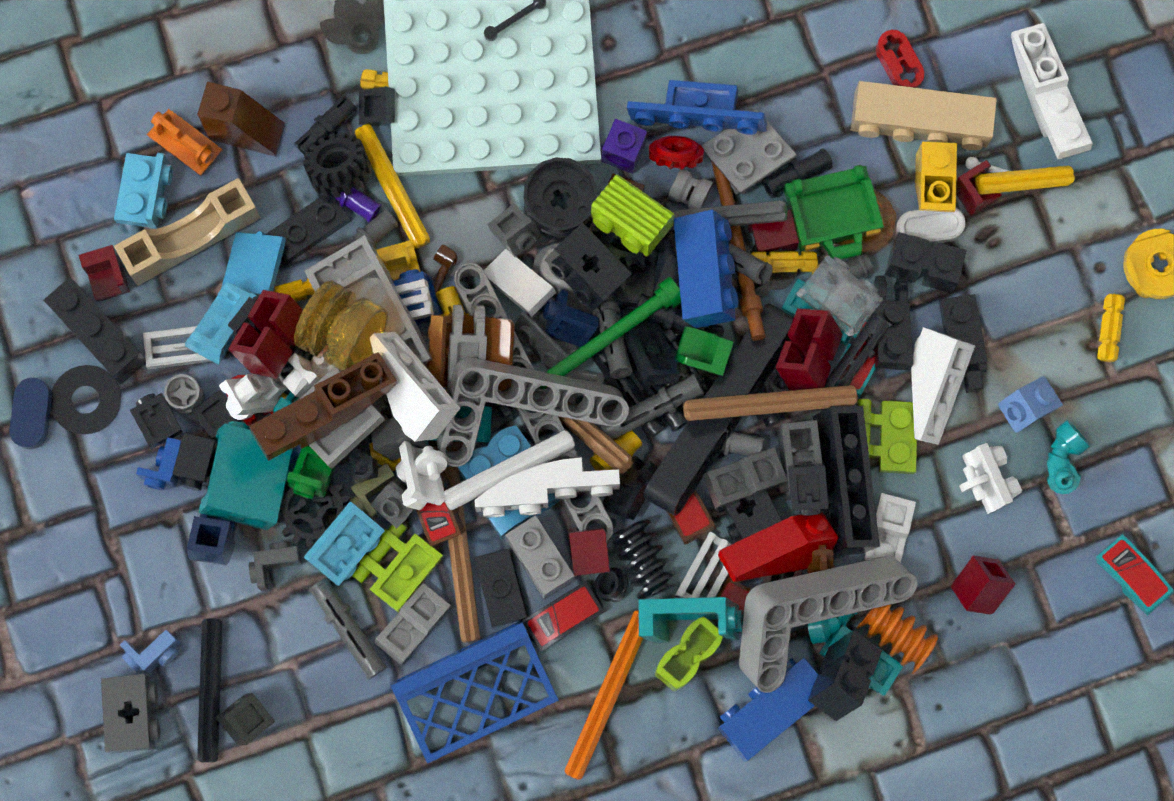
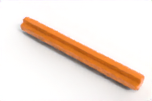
[565,610,643,780]

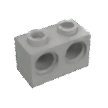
[505,515,574,600]

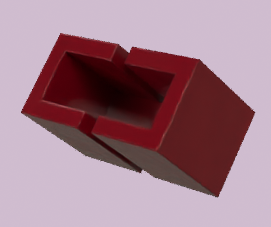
[228,290,311,379]
[776,308,843,391]

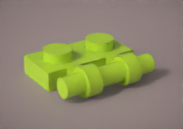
[857,399,917,474]
[352,524,443,613]

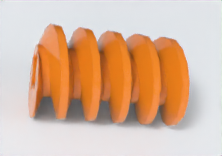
[856,604,938,674]

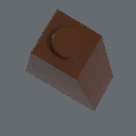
[197,81,285,157]

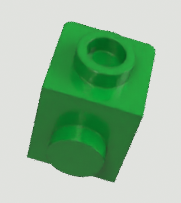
[287,446,336,499]

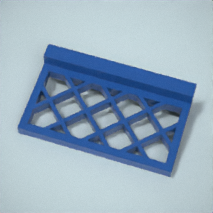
[390,621,559,764]

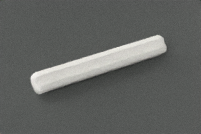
[443,430,575,510]

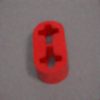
[876,29,925,88]

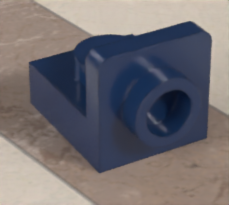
[543,289,599,347]

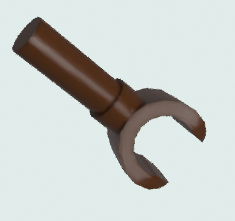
[433,245,458,292]

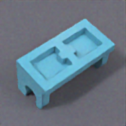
[185,283,257,365]

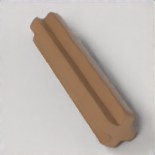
[558,401,633,474]

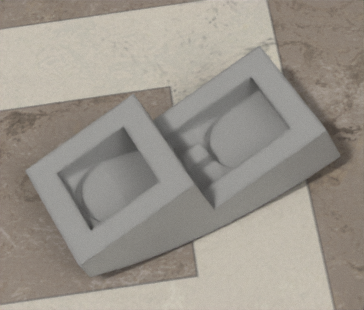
[374,583,451,666]

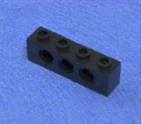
[812,406,880,555]

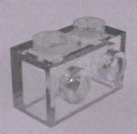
[795,255,883,337]

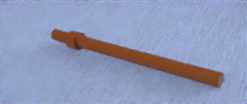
[711,161,766,341]

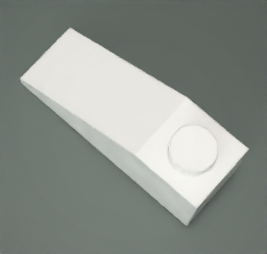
[911,327,975,445]
[369,332,460,442]

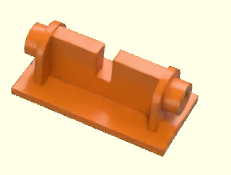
[147,109,223,176]

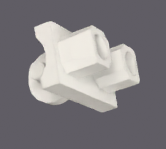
[282,348,343,398]
[219,374,288,420]
[396,441,447,510]
[959,443,1022,514]

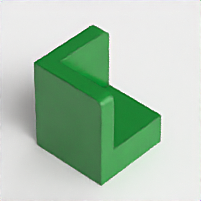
[675,326,733,376]

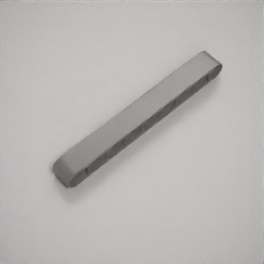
[454,263,613,545]

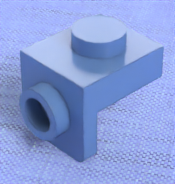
[998,376,1063,433]
[120,630,181,673]

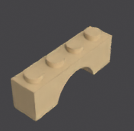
[114,178,261,286]

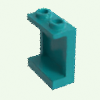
[198,422,292,530]
[639,597,744,643]

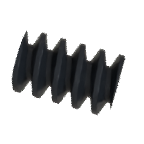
[612,519,677,600]

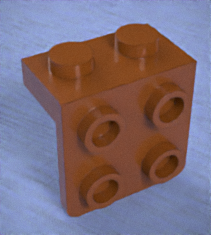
[426,313,515,391]

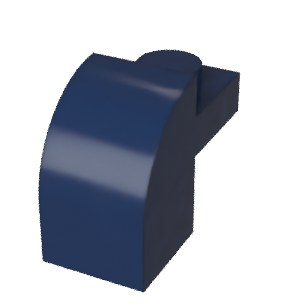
[186,494,237,565]

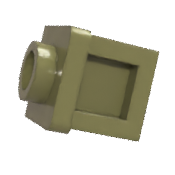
[350,463,396,521]

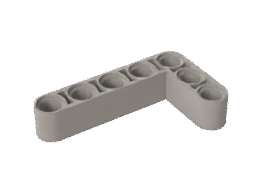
[437,358,629,467]
[739,556,918,693]

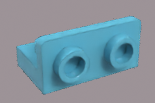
[114,152,173,229]
[304,502,385,586]

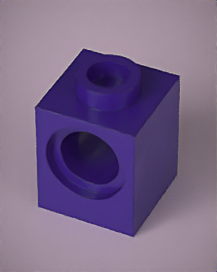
[601,119,647,174]

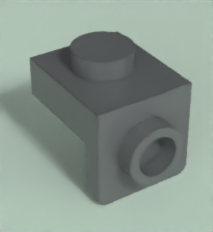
[487,203,542,258]
[370,477,415,529]
[249,542,302,591]

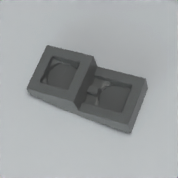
[702,447,788,509]

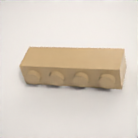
[850,81,997,150]

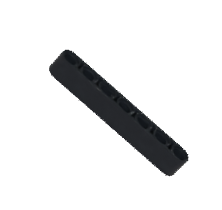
[643,303,795,516]

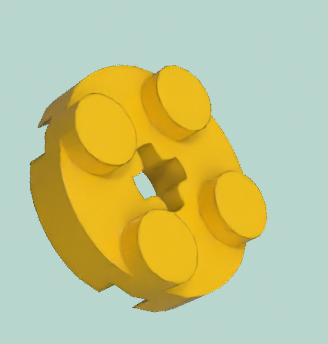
[1123,229,1174,299]

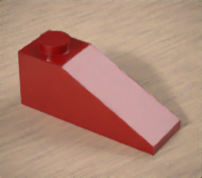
[718,512,839,582]

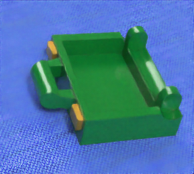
[784,165,884,261]

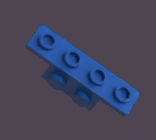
[627,80,767,135]

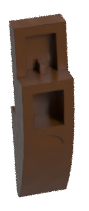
[249,352,397,461]

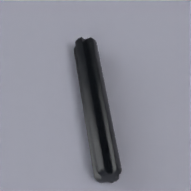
[197,618,222,763]

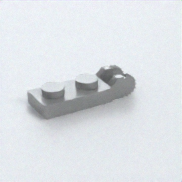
[447,305,487,393]

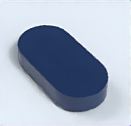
[9,378,52,449]

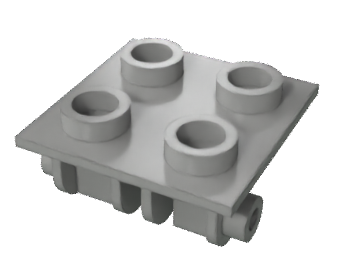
[702,109,797,196]

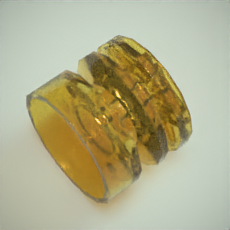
[294,280,388,371]

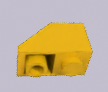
[915,141,957,212]

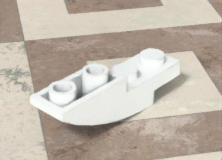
[1011,23,1093,159]
[475,457,620,518]

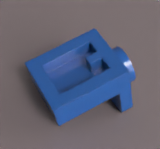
[136,437,181,490]

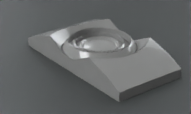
[304,235,432,365]

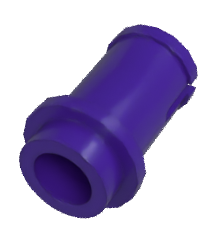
[335,187,382,222]

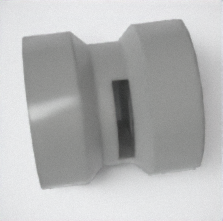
[667,169,713,209]
[164,374,205,415]

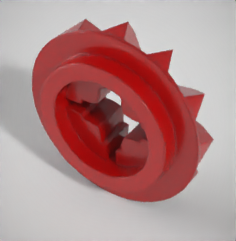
[649,136,704,170]

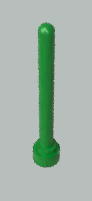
[539,276,681,389]

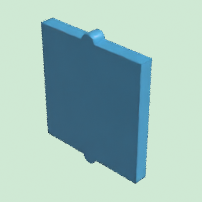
[221,231,286,296]

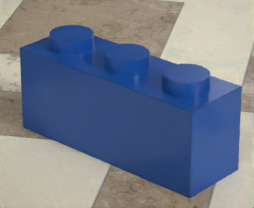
[674,209,738,328]
[717,658,818,762]

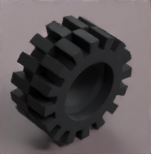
[303,132,372,198]

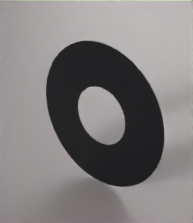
[51,365,121,434]

